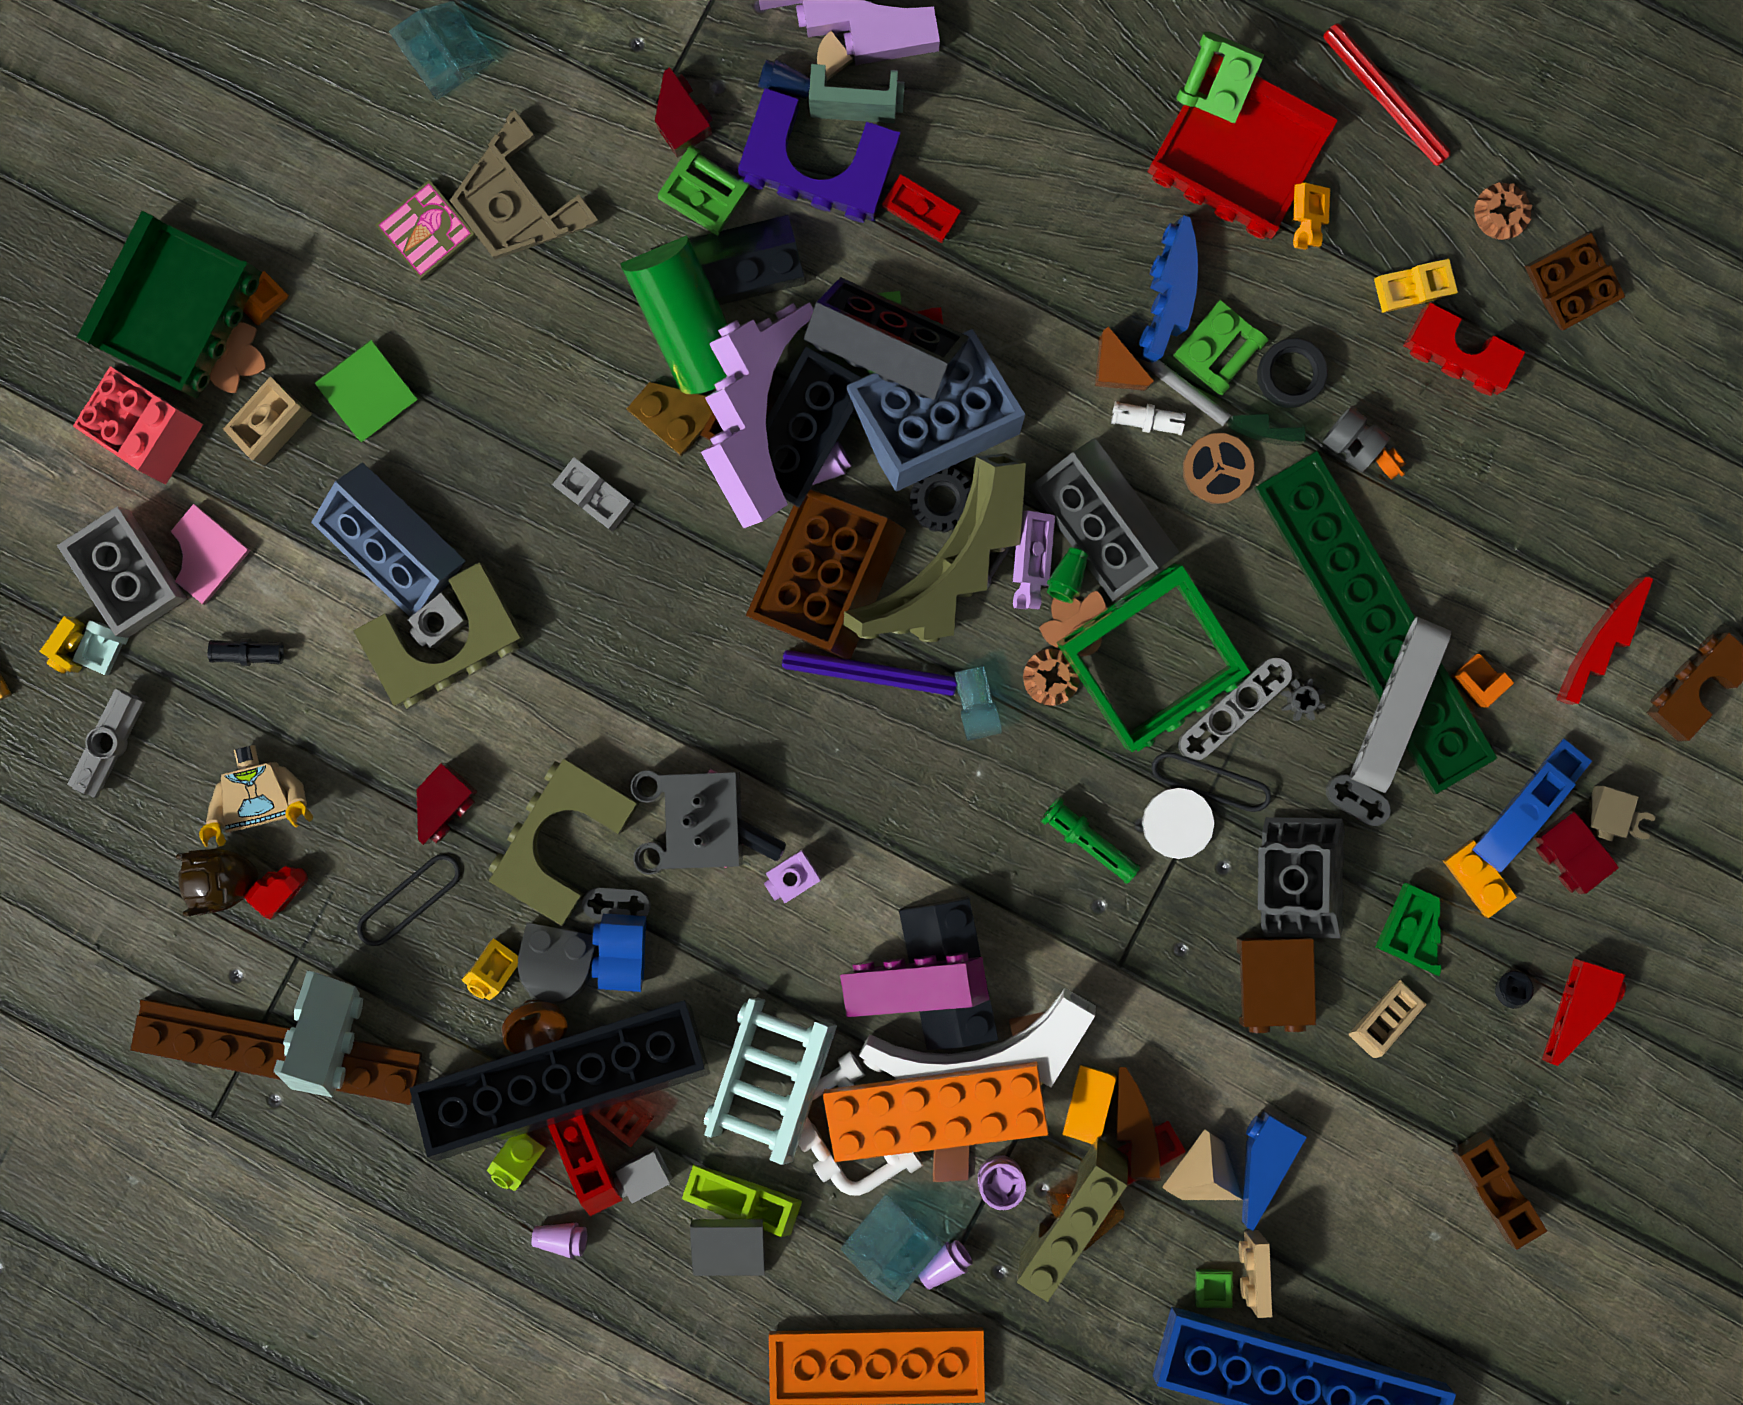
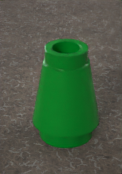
[1046,547,1089,603]

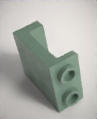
[809,64,905,123]

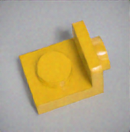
[39,616,86,674]
[462,938,518,1000]

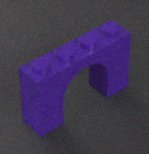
[738,88,900,223]

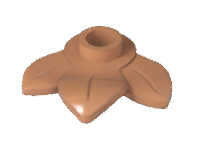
[210,322,266,393]
[1039,591,1106,656]

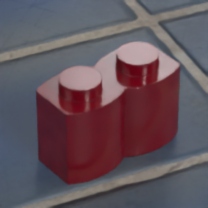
[1534,811,1619,895]

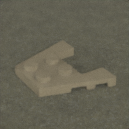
[450,109,600,260]

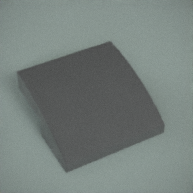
[690,1219,765,1276]

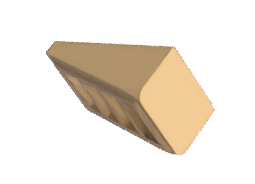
[1349,980,1427,1058]

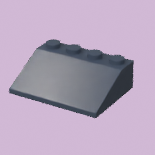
[847,329,1025,492]

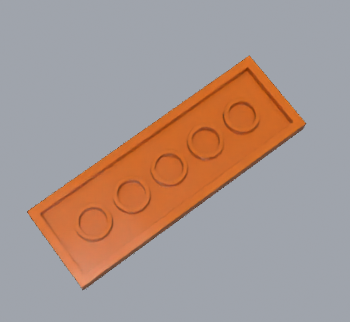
[823,1062,1049,1162]
[769,1327,985,1405]

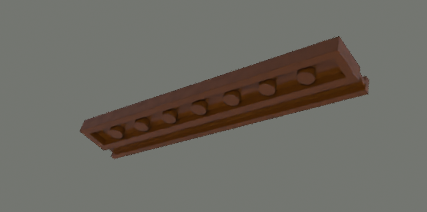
[130,998,422,1105]

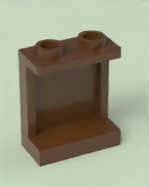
[1236,937,1316,1033]

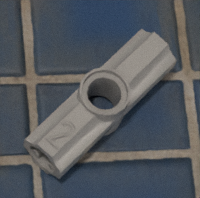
[68,688,146,798]

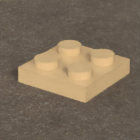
[1239,1230,1272,1318]

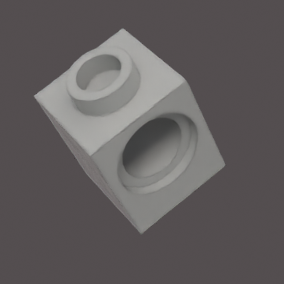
[408,593,469,649]
[614,1146,673,1204]

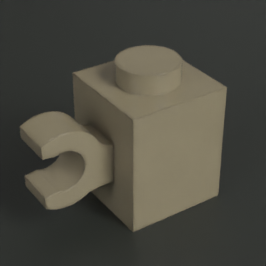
[1583,786,1656,842]

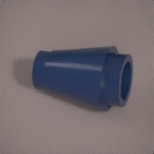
[758,59,810,99]

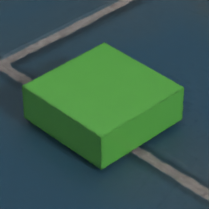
[1195,1269,1233,1308]

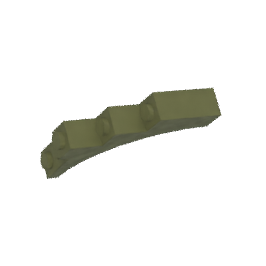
[844,453,1026,642]

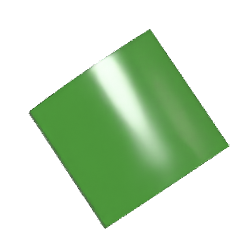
[315,339,418,442]

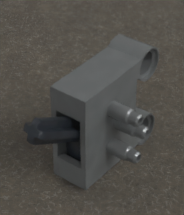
[630,770,786,875]

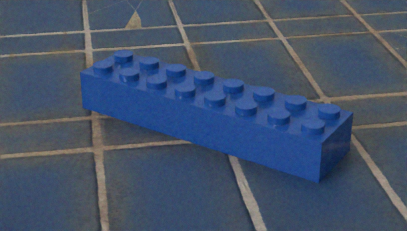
[1153,1306,1456,1405]

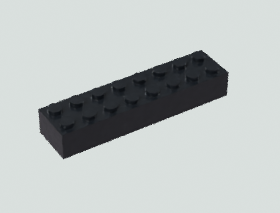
[409,1000,711,1161]

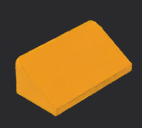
[1062,1065,1116,1144]

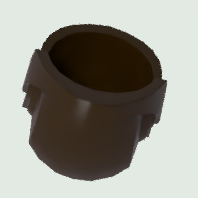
[176,849,258,916]

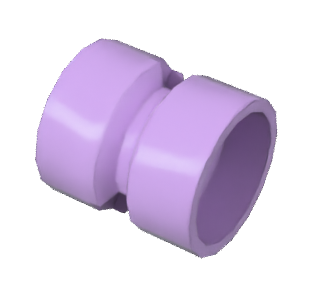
[977,1156,1026,1210]

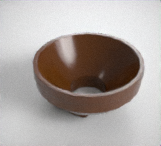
[501,1000,567,1054]

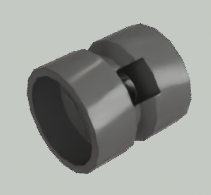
[1322,405,1391,472]

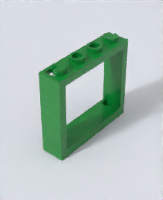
[1056,563,1250,752]

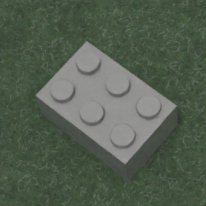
[57,506,187,638]

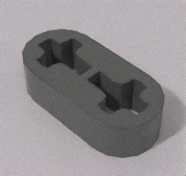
[1326,775,1391,826]
[582,887,651,920]

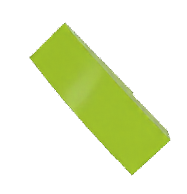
[682,1165,802,1237]

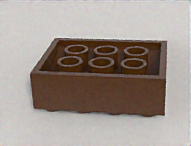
[746,489,906,660]

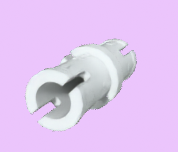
[1111,401,1186,436]

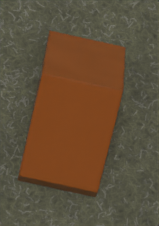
[1095,326,1154,391]

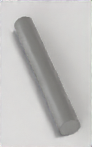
[1138,359,1231,426]

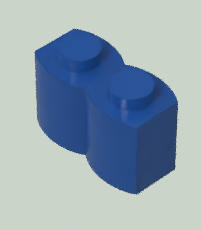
[592,913,646,992]

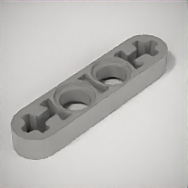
[1178,658,1292,760]

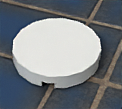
[1143,788,1214,859]

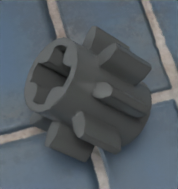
[1280,678,1326,721]

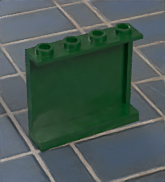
[76,211,262,399]

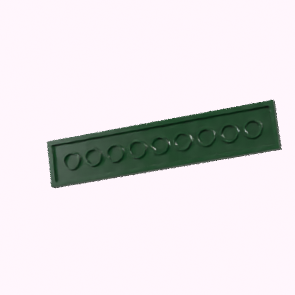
[1254,451,1498,794]

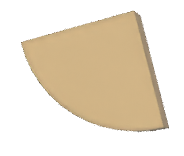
[817,31,852,80]

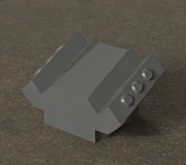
[1258,817,1345,938]

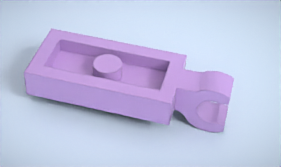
[1013,511,1055,610]

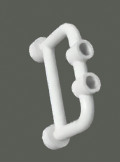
[798,1051,923,1196]

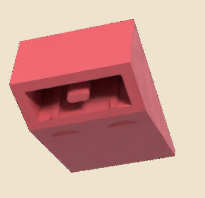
[73,366,203,485]

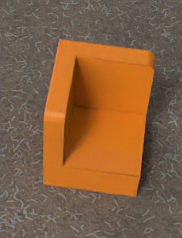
[1451,654,1514,708]

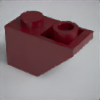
[654,67,713,158]
[416,763,478,845]

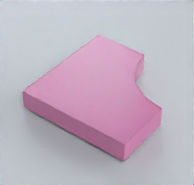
[171,504,251,605]

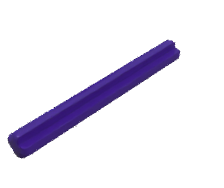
[782,650,957,696]

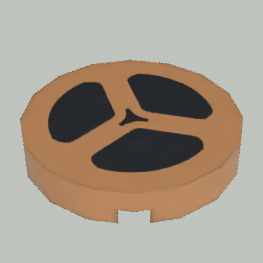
[1183,433,1254,504]

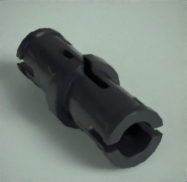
[207,638,284,666]

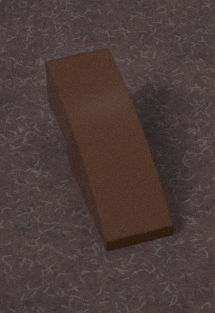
[1117,1067,1161,1181]

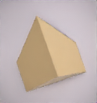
[1163,1129,1243,1200]

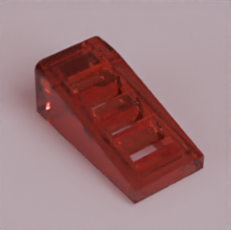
[589,1099,654,1147]

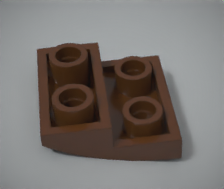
[1524,233,1625,331]

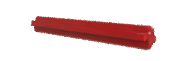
[1323,23,1451,166]

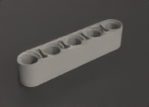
[1350,617,1451,793]

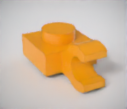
[1293,183,1330,250]

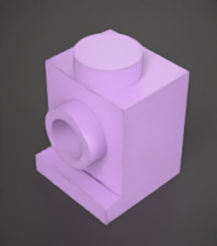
[764,849,821,903]

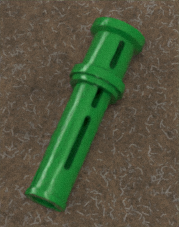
[1040,797,1141,884]

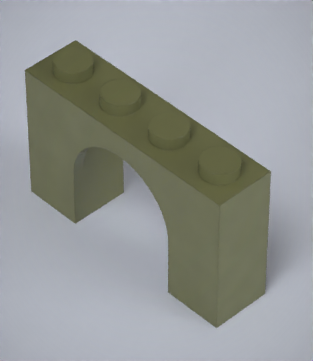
[353,562,525,709]
[488,758,640,926]
[1017,1137,1128,1302]

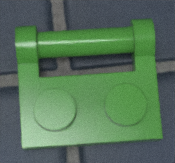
[1176,32,1264,123]
[658,145,750,236]
[1173,300,1269,395]

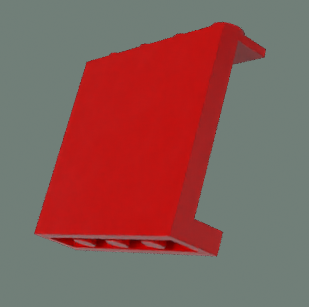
[1147,53,1338,239]

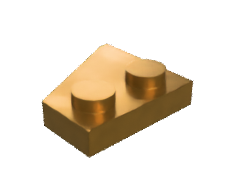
[626,382,713,456]

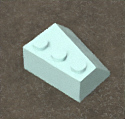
[273,971,363,1098]

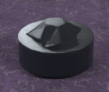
[1495,971,1534,1009]

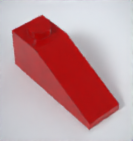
[1542,958,1626,1066]
[548,1115,622,1216]

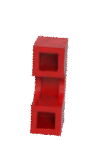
[1403,303,1525,396]

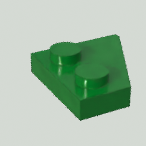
[1375,882,1441,976]

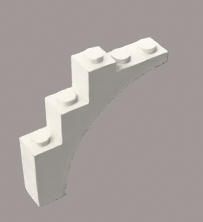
[859,988,1096,1087]

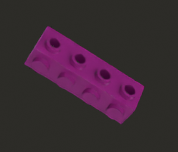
[840,952,989,1017]

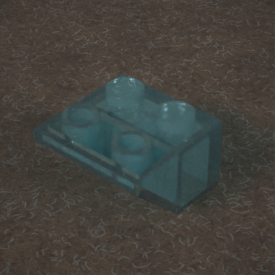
[389,1,495,101]
[840,1193,942,1303]

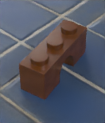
[1646,633,1743,741]
[1451,1132,1547,1250]

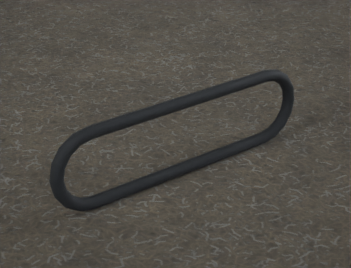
[1151,752,1271,812]
[357,854,461,946]

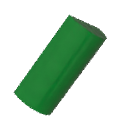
[621,235,728,394]

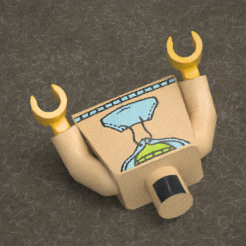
[199,745,313,847]

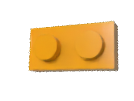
[1443,840,1517,919]

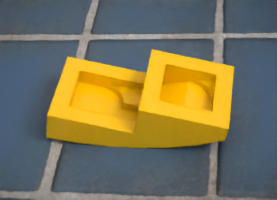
[1374,259,1458,313]

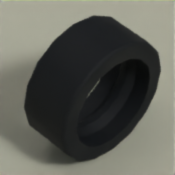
[1257,338,1328,408]

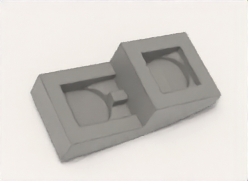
[552,457,634,532]

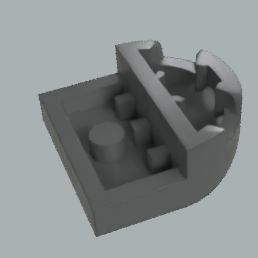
[518,922,596,1005]

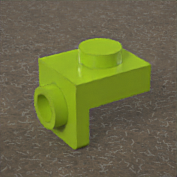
[487,1133,546,1191]

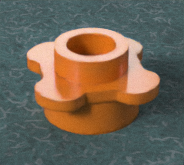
[1375,447,1406,480]

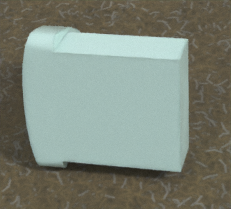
[72,620,129,675]

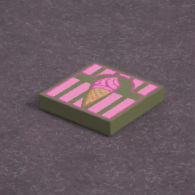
[375,180,476,281]

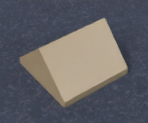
[223,377,312,466]

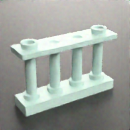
[704,998,837,1165]

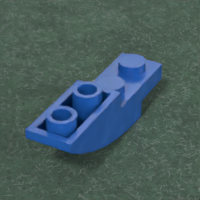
[1139,215,1198,363]
[1472,738,1592,873]

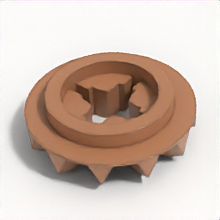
[1474,182,1533,240]
[1023,649,1080,706]

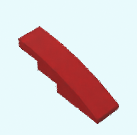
[1556,576,1653,705]

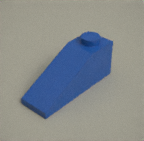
[1242,1111,1307,1231]

